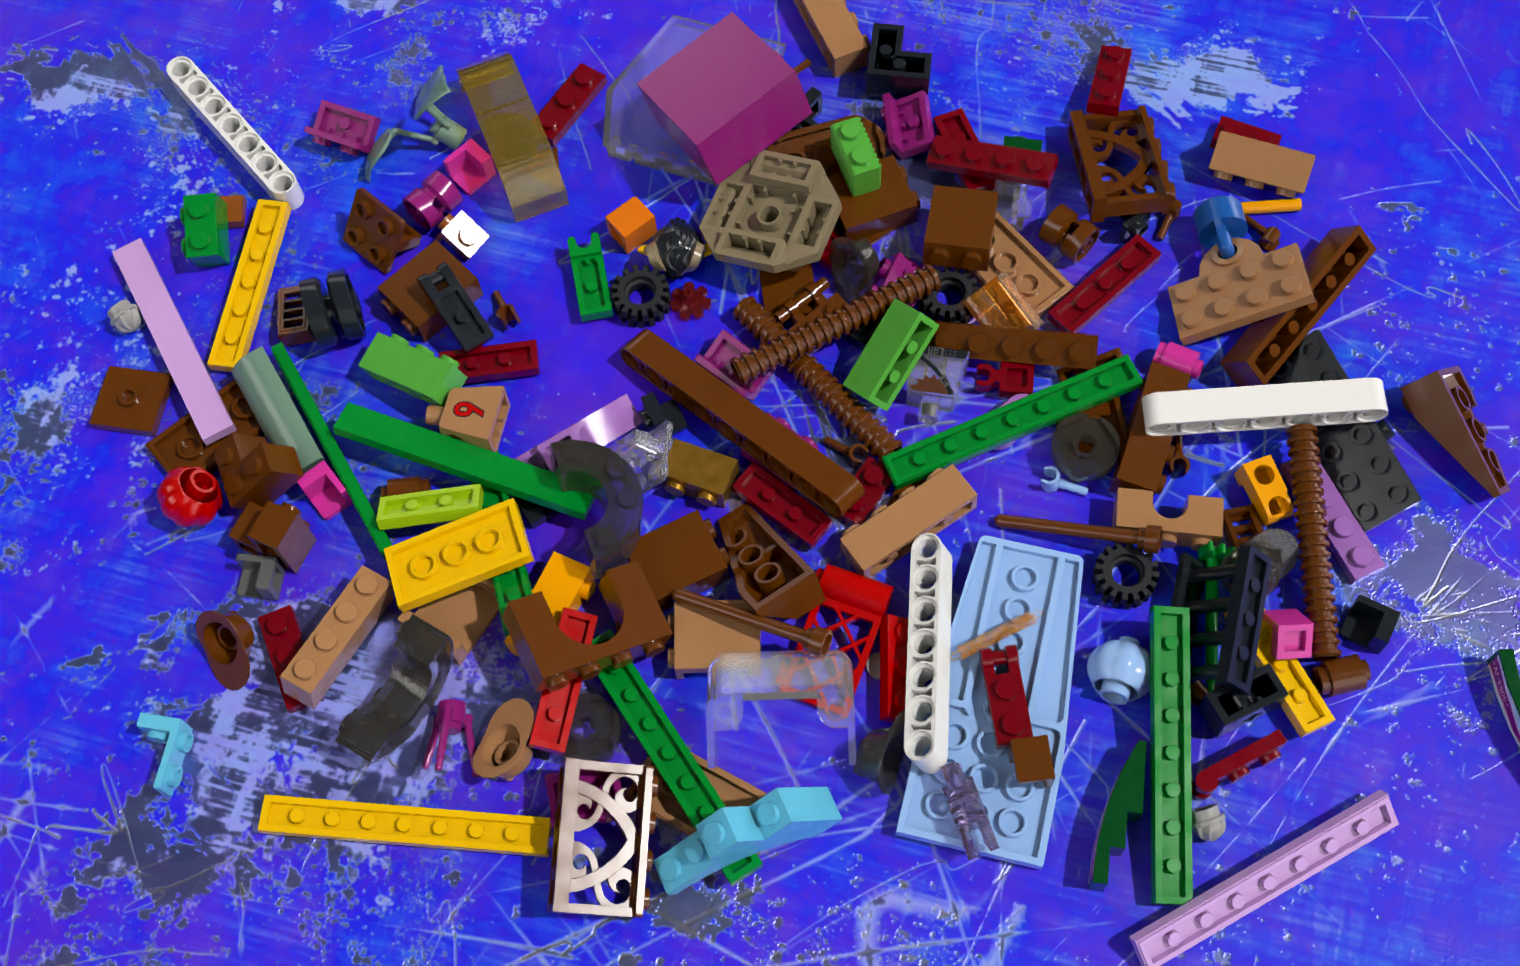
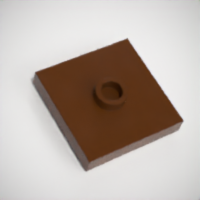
[89,366,174,437]

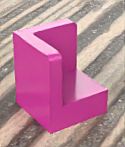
[443,138,497,195]
[297,460,353,521]
[1263,608,1314,660]

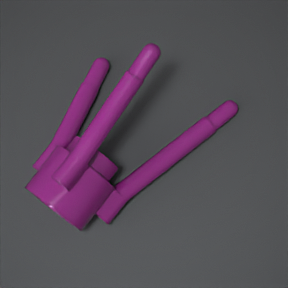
[422,699,479,778]

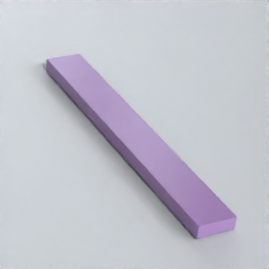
[112,238,237,446]
[1129,790,1399,966]

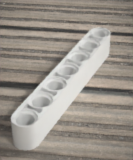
[166,56,304,210]
[1141,378,1388,436]
[904,533,953,774]

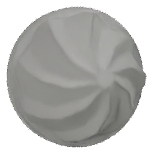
[107,299,142,333]
[1192,804,1226,842]

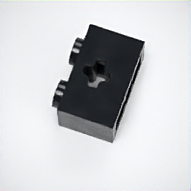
[1198,663,1289,738]

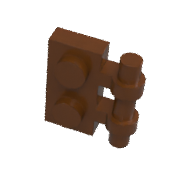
[773,277,848,356]

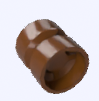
[1038,203,1101,264]

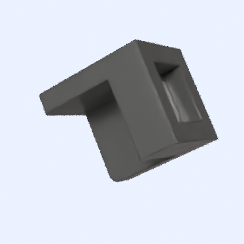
[235,553,286,601]

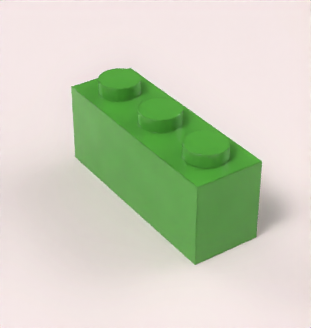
[843,299,940,411]
[358,332,468,406]

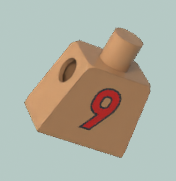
[425,386,511,453]

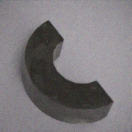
[550,440,643,579]
[335,614,454,763]

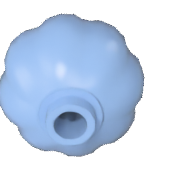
[1087,636,1150,705]

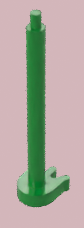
[1198,541,1236,692]

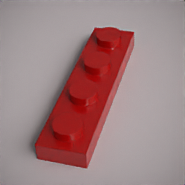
[527,607,598,756]

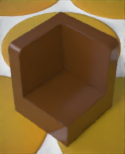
[1007,735,1055,788]

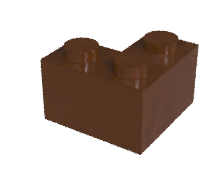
[213,433,304,509]
[228,500,317,574]

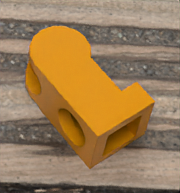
[1234,454,1293,526]

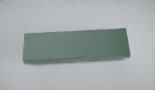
[232,346,327,484]

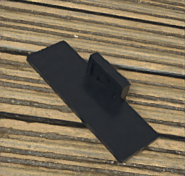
[1269,330,1422,533]

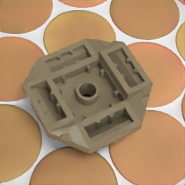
[699,150,842,273]

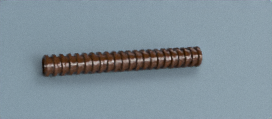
[730,264,941,385]
[733,296,903,464]
[1286,423,1342,661]

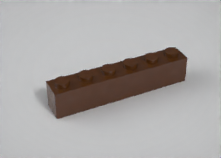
[1220,225,1377,387]

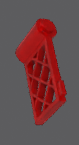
[775,564,894,718]

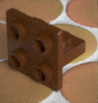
[343,188,422,274]

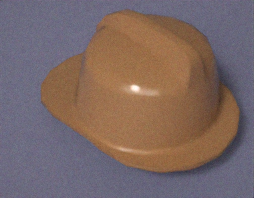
[473,698,534,781]

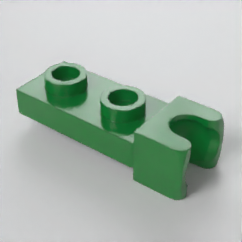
[567,232,614,322]

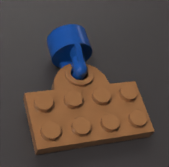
[1168,196,1315,346]

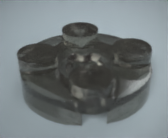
[1050,413,1120,483]
[559,693,622,762]

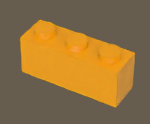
[504,551,596,657]

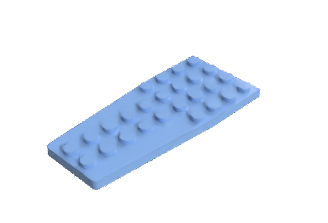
[896,535,1084,870]

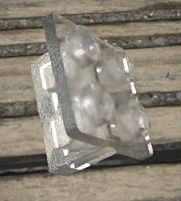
[597,420,673,504]

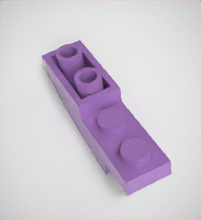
[514,393,643,473]

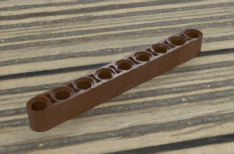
[620,329,865,518]

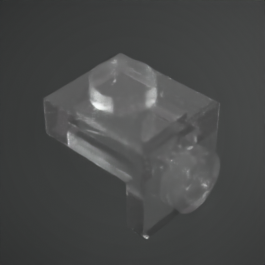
[994,180,1032,231]

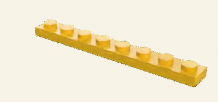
[257,794,553,857]

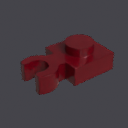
[975,361,1034,398]

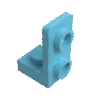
[136,712,194,797]

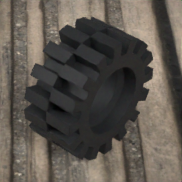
[611,265,671,328]
[919,267,979,324]
[1092,542,1159,610]

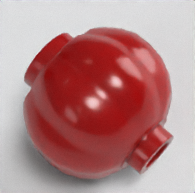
[157,466,223,527]

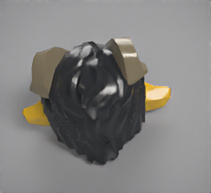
[637,217,712,280]

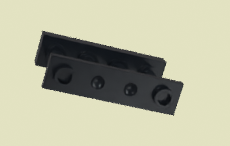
[1171,544,1272,695]

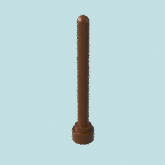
[994,514,1163,554]
[672,588,833,658]

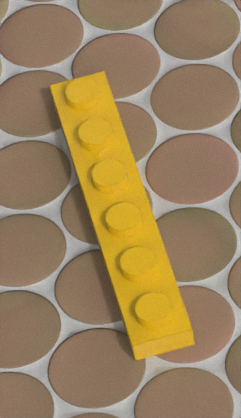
[207,199,292,372]

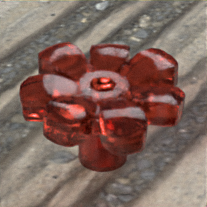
[670,282,712,321]

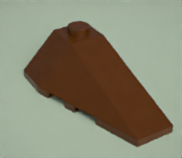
[1400,365,1511,498]
[718,502,826,619]

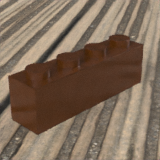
[1109,361,1192,496]

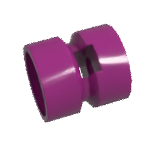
[402,171,463,230]

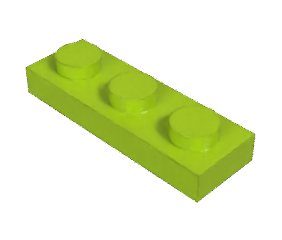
[376,483,484,530]

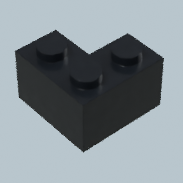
[866,23,932,99]

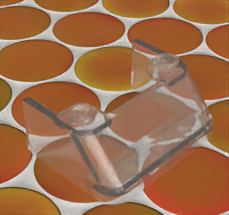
[706,649,856,768]

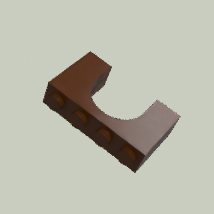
[502,560,673,693]

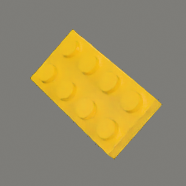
[384,498,534,613]

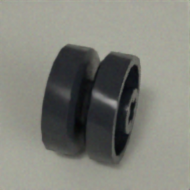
[299,268,367,350]

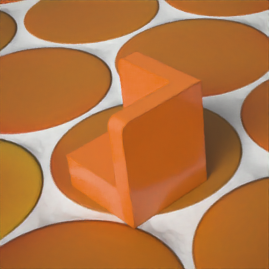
[605,197,657,254]

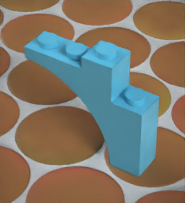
[653,786,842,895]

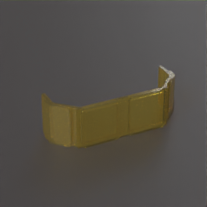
[455,51,569,223]

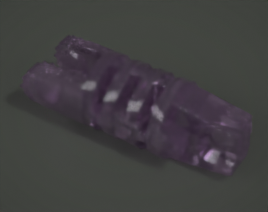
[941,761,999,860]

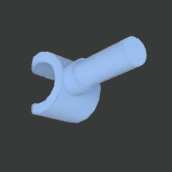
[1040,466,1089,496]

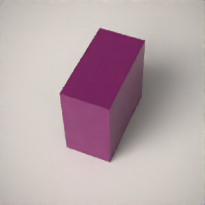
[637,12,813,185]

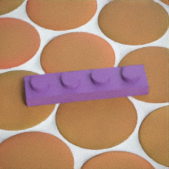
[1279,461,1386,585]

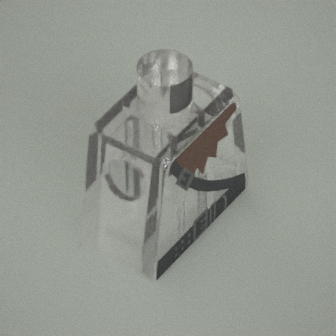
[906,346,970,424]

